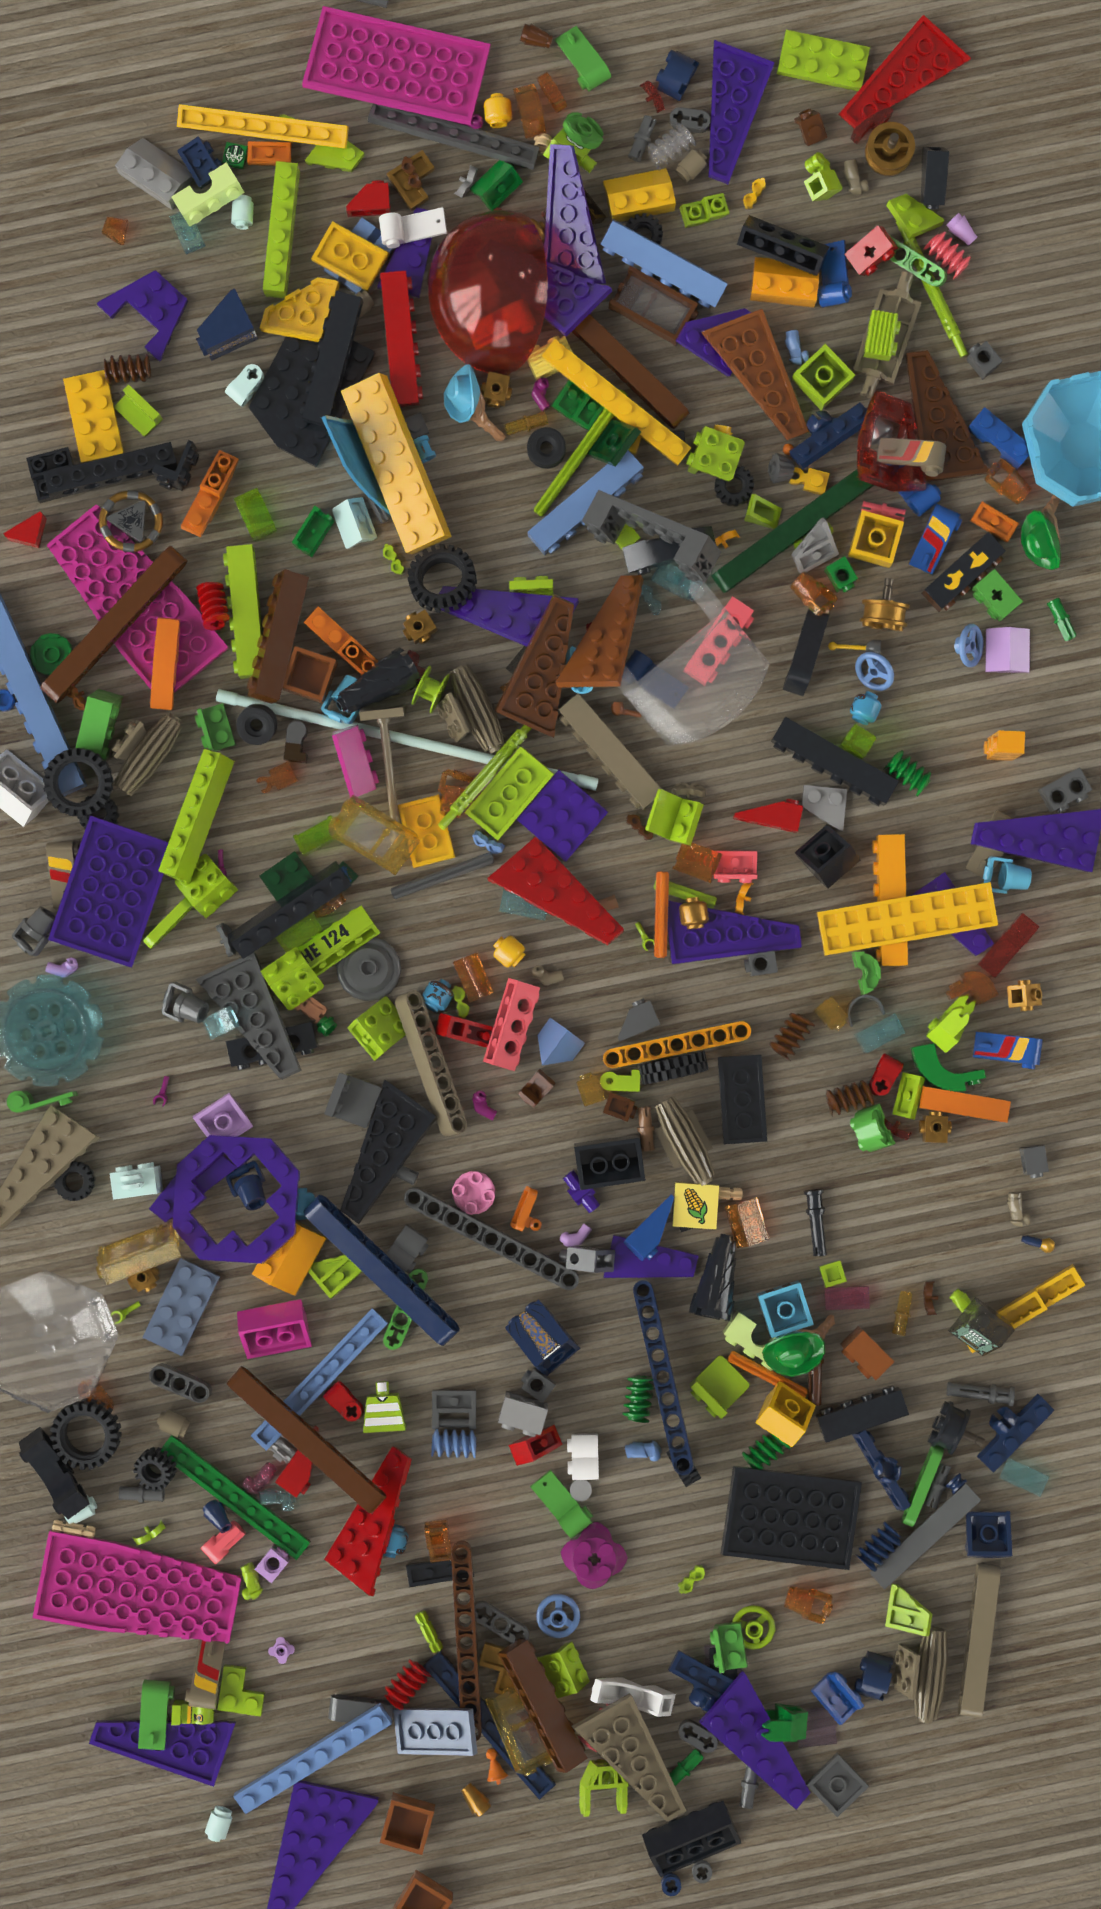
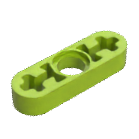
[143,897,193,949]

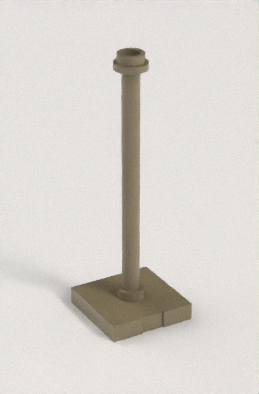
[359,707,406,845]

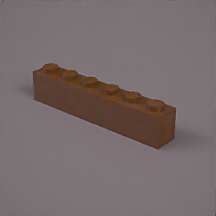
[247,569,309,704]
[498,1639,588,1773]

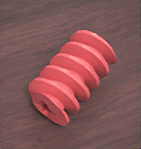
[923,231,971,280]

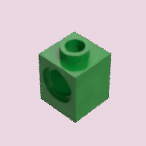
[824,556,858,593]

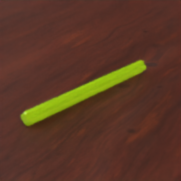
[534,389,627,517]

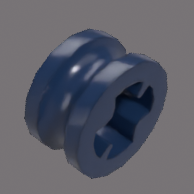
[946,1473,967,1495]
[661,1873,681,1896]

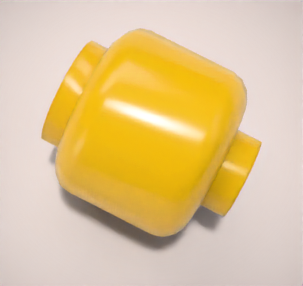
[483,93,512,128]
[493,935,526,968]

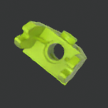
[926,994,976,1053]
[579,1759,628,1817]

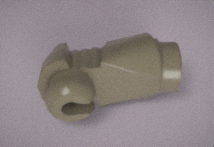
[843,160,869,195]
[1006,1192,1031,1227]

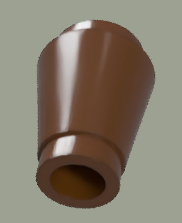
[520,24,553,49]

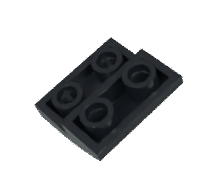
[26,447,74,503]

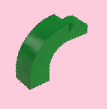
[910,1043,986,1091]

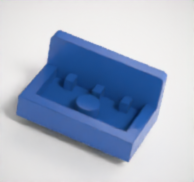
[810,1672,864,1725]

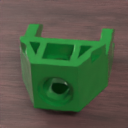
[761,1703,808,1742]

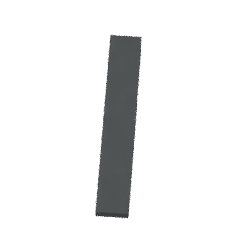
[870,1483,981,1590]

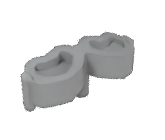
[454,165,478,198]

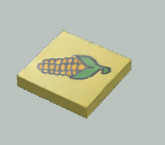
[672,1182,719,1229]

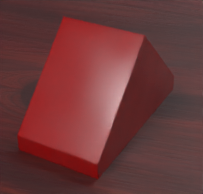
[3,511,47,548]

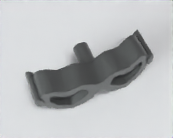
[216,923,236,957]

